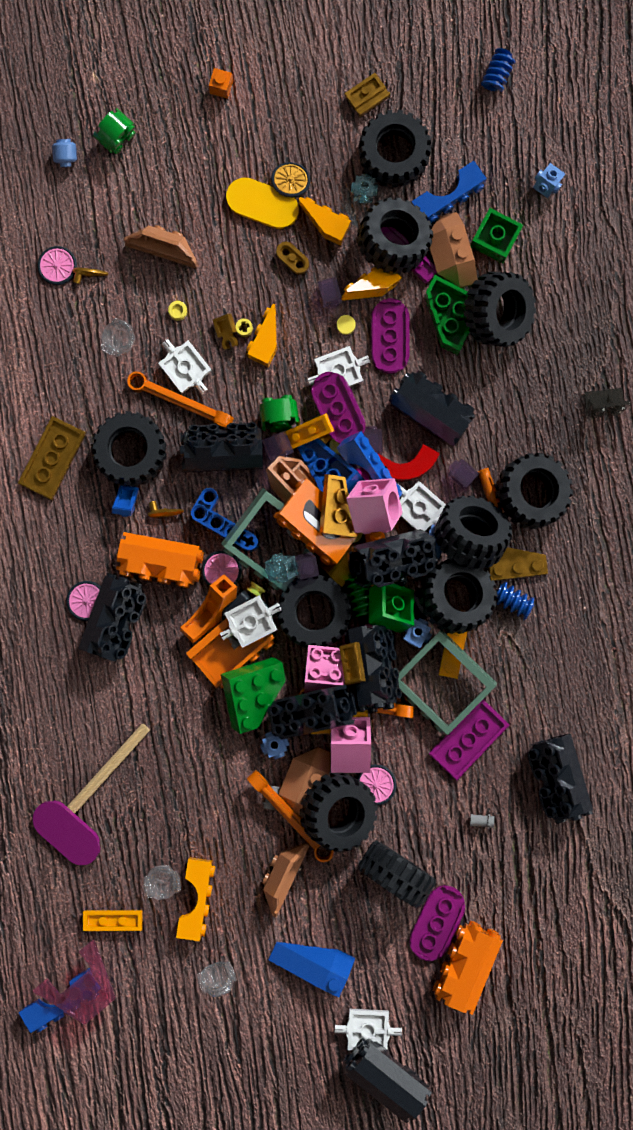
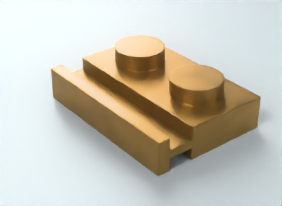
[344,73,391,117]

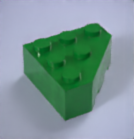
[425,275,470,356]
[221,657,286,734]

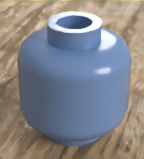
[52,139,77,167]

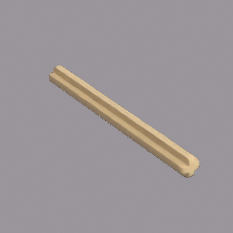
[67,724,150,813]

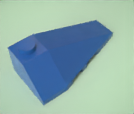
[297,438,365,494]
[268,942,355,998]

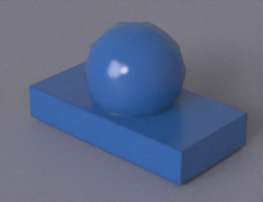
[112,485,139,517]

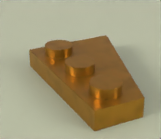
[319,474,356,538]
[489,547,548,581]

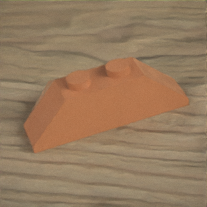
[429,212,478,288]
[124,225,198,269]
[266,456,319,503]
[278,747,331,819]
[262,843,310,918]

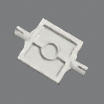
[158,339,212,394]
[307,346,370,387]
[398,481,446,531]
[220,595,281,648]
[335,1009,402,1051]

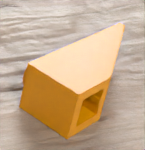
[299,197,351,246]
[341,267,401,300]
[246,304,277,368]

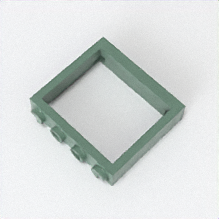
[221,488,313,591]
[398,630,497,735]

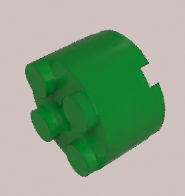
[93,108,136,154]
[259,395,300,432]

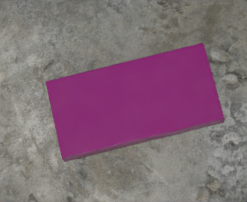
[428,700,509,781]

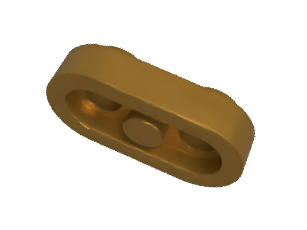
[276,242,309,275]

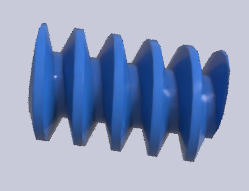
[481,48,516,92]
[496,582,534,621]

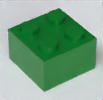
[471,208,523,264]
[369,584,414,633]

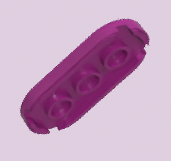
[371,298,410,374]
[311,372,366,443]
[33,800,101,865]
[410,885,465,961]

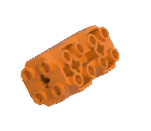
[116,532,204,588]
[433,920,503,1015]

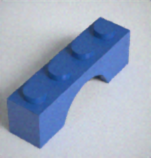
[411,161,487,223]
[337,431,402,498]
[18,968,101,1033]

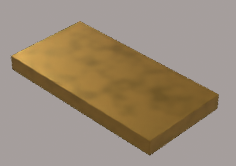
[18,416,87,501]

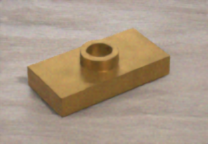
[339,642,366,685]

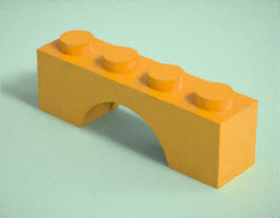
[176,857,215,941]

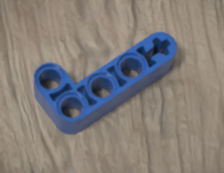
[191,488,259,552]

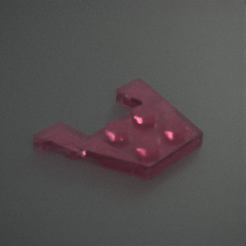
[33,939,116,1025]

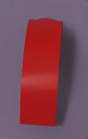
[377,444,440,482]

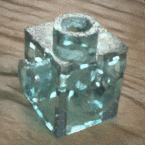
[351,174,378,204]
[265,553,298,583]

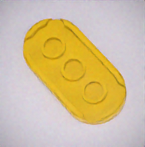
[226,178,299,229]

